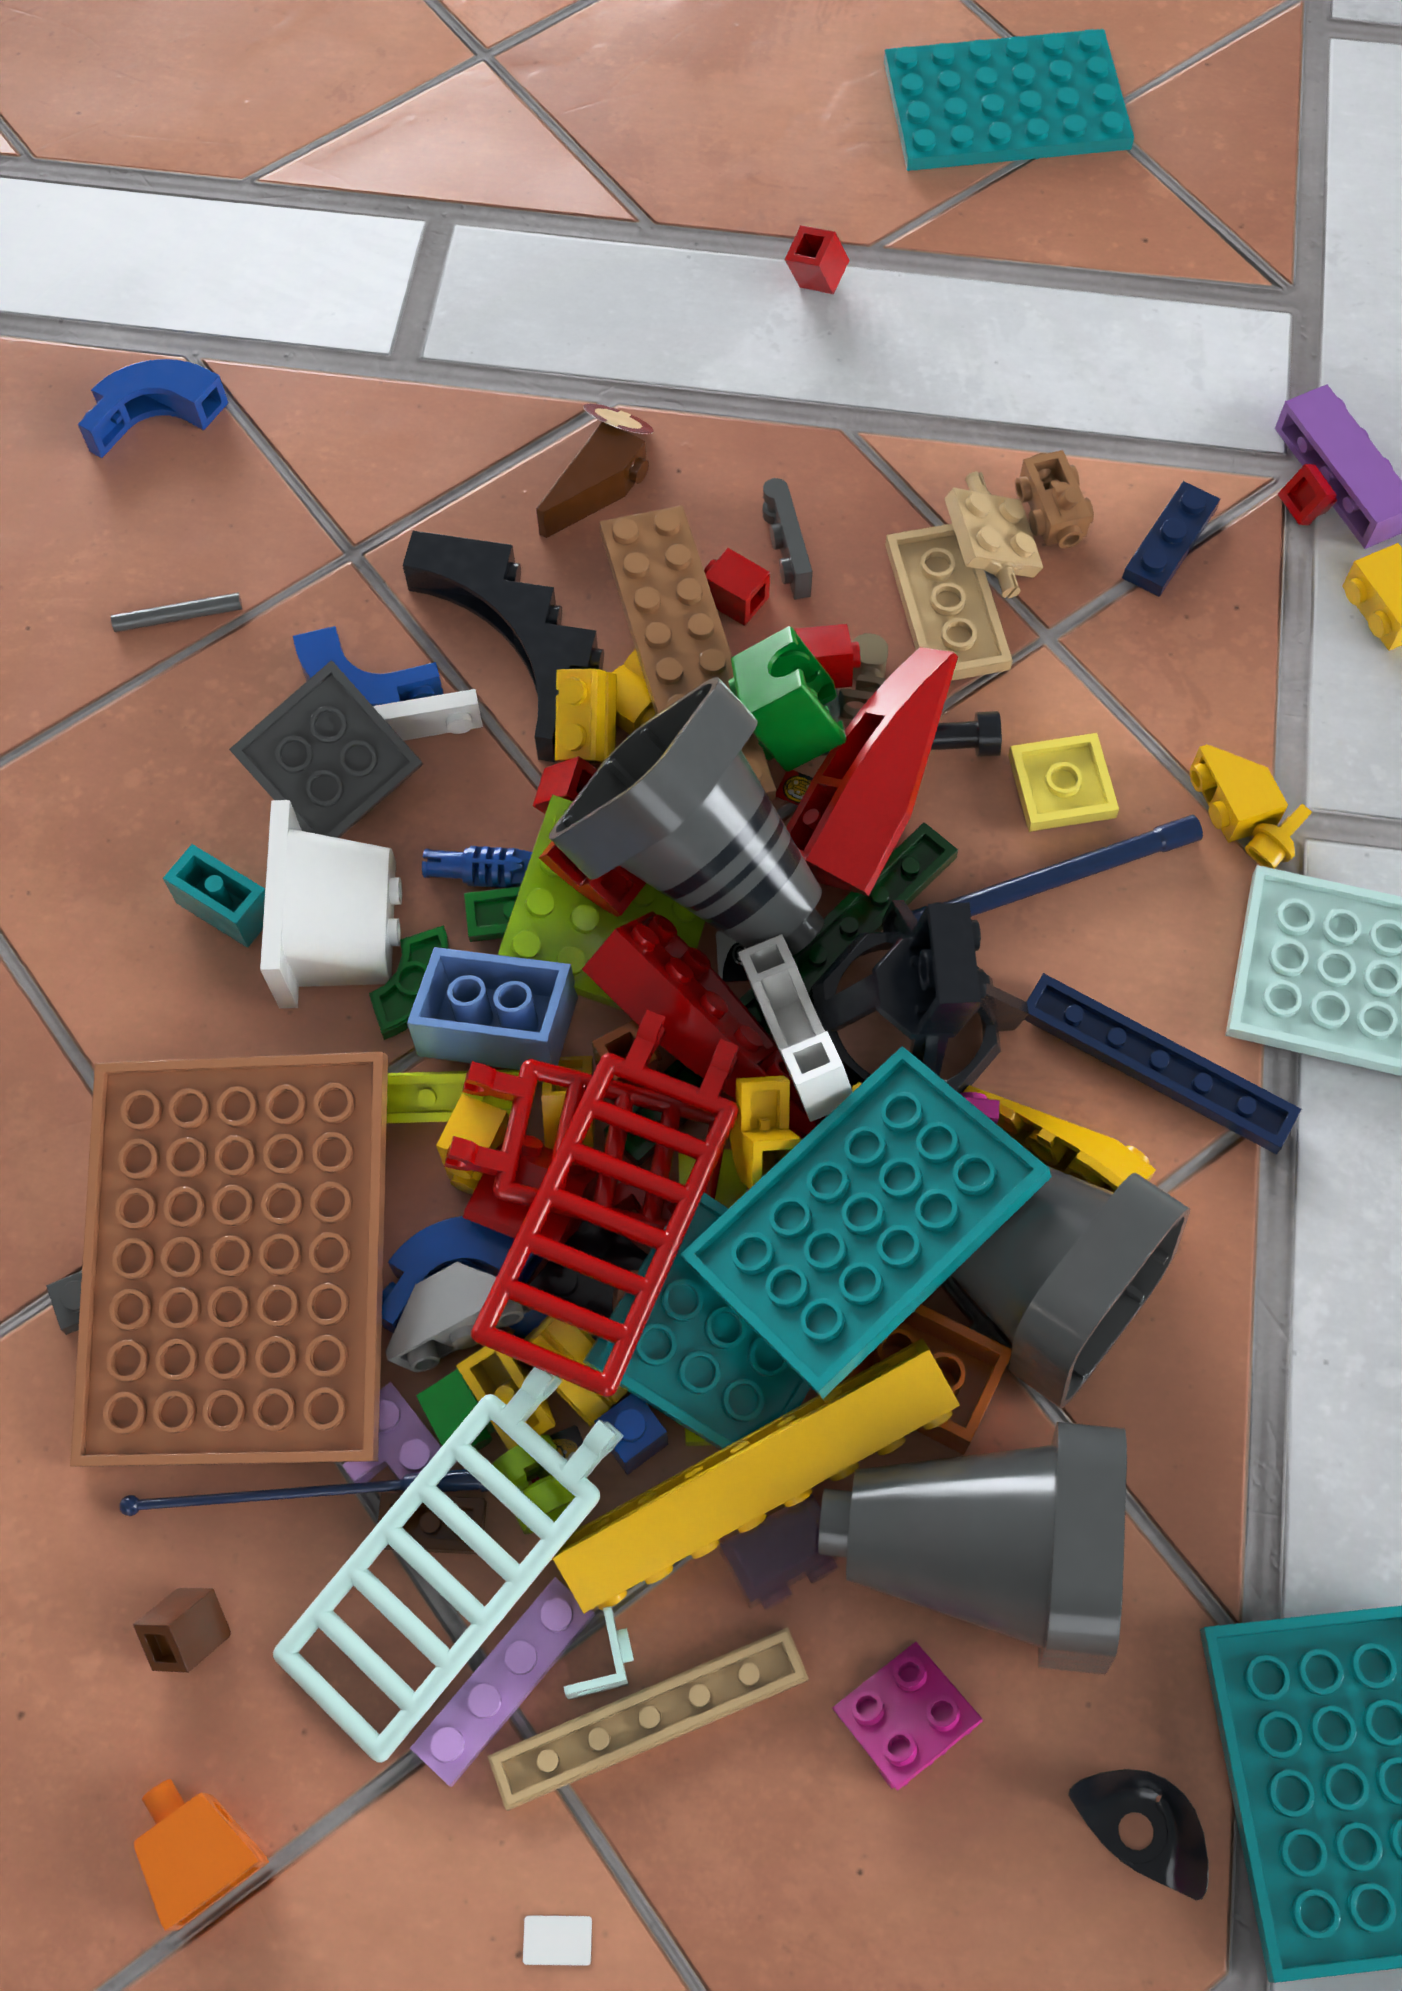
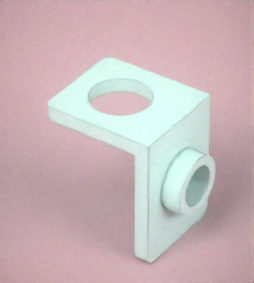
[564,1606,634,1700]

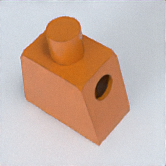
[134,1779,269,1931]

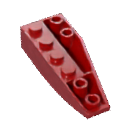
[786,647,958,896]
[582,911,828,1135]

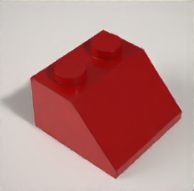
[463,1135,599,1244]

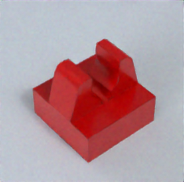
[1278,464,1337,525]

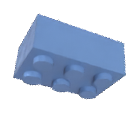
[407,947,578,1070]

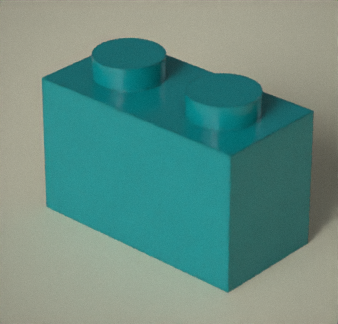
[163,844,265,948]

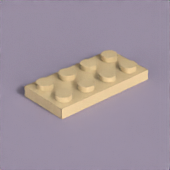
[885,524,1013,681]

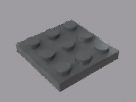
[229,660,423,838]

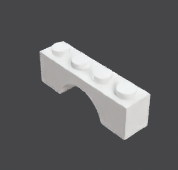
[738,934,853,1122]

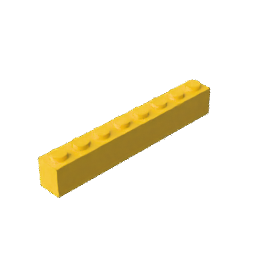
[552,1338,960,1613]

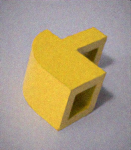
[730,1076,802,1189]

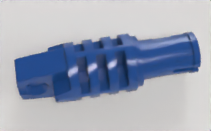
[422,846,532,888]

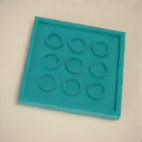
[583,1193,811,1450]

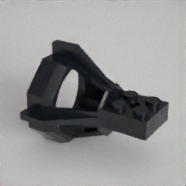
[808,900,1029,1093]

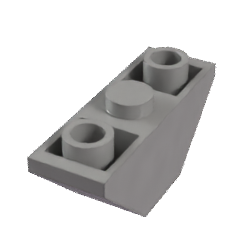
[386,1262,533,1372]

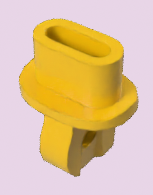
[1245,803,1312,869]

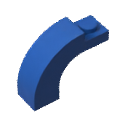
[78,359,228,458]
[293,626,444,706]
[382,1216,543,1333]

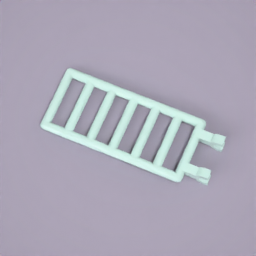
[273,1367,624,1763]

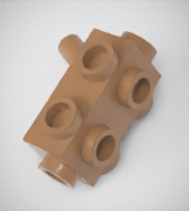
[1015,450,1094,548]

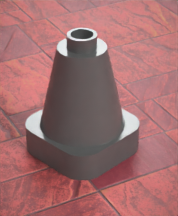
[951,1166,1190,1408]
[818,1422,1127,1675]

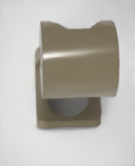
[838,633,888,720]

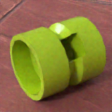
[492,1435,575,1534]

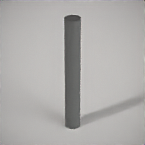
[111,592,242,632]

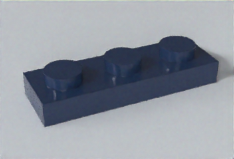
[1122,481,1220,597]

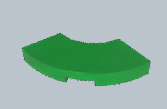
[369,925,450,1040]

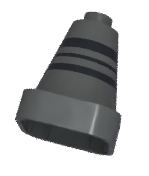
[549,677,825,956]

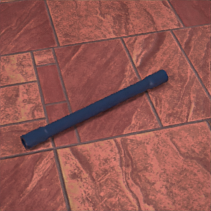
[911,814,1203,921]

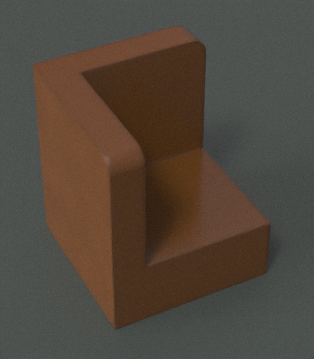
[133,1588,231,1673]

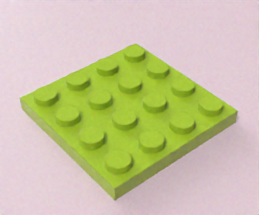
[497,794,705,1010]

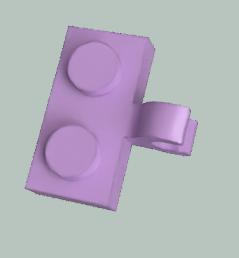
[342,1382,441,1483]

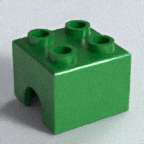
[728,626,846,772]

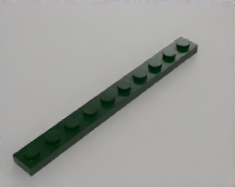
[604,822,958,1167]

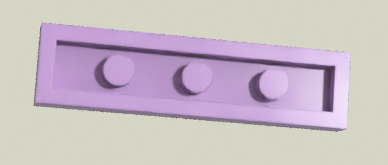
[410,1577,595,1787]

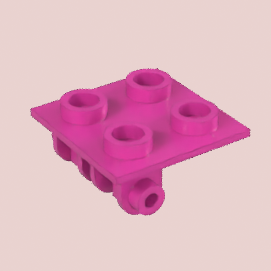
[832,1641,983,1791]

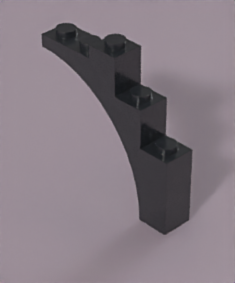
[403,531,604,762]

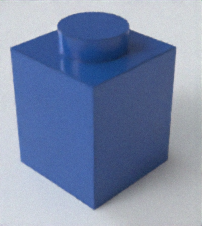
[594,1394,668,1475]

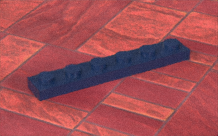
[1024,973,1302,1155]

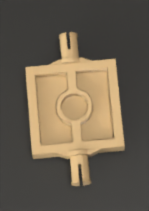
[944,471,1043,598]

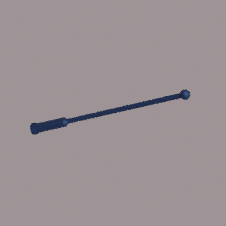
[119,1469,490,1516]

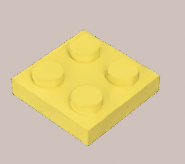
[1008,733,1119,832]

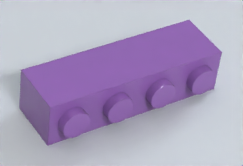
[1275,384,1402,549]

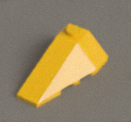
[963,1085,1156,1192]

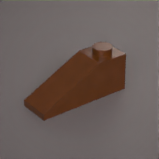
[536,422,649,538]

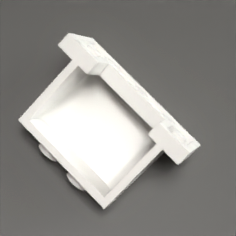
[260,800,402,1009]

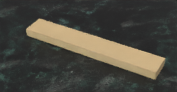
[487,1627,809,1811]

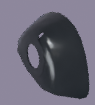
[1068,1769,1209,1901]

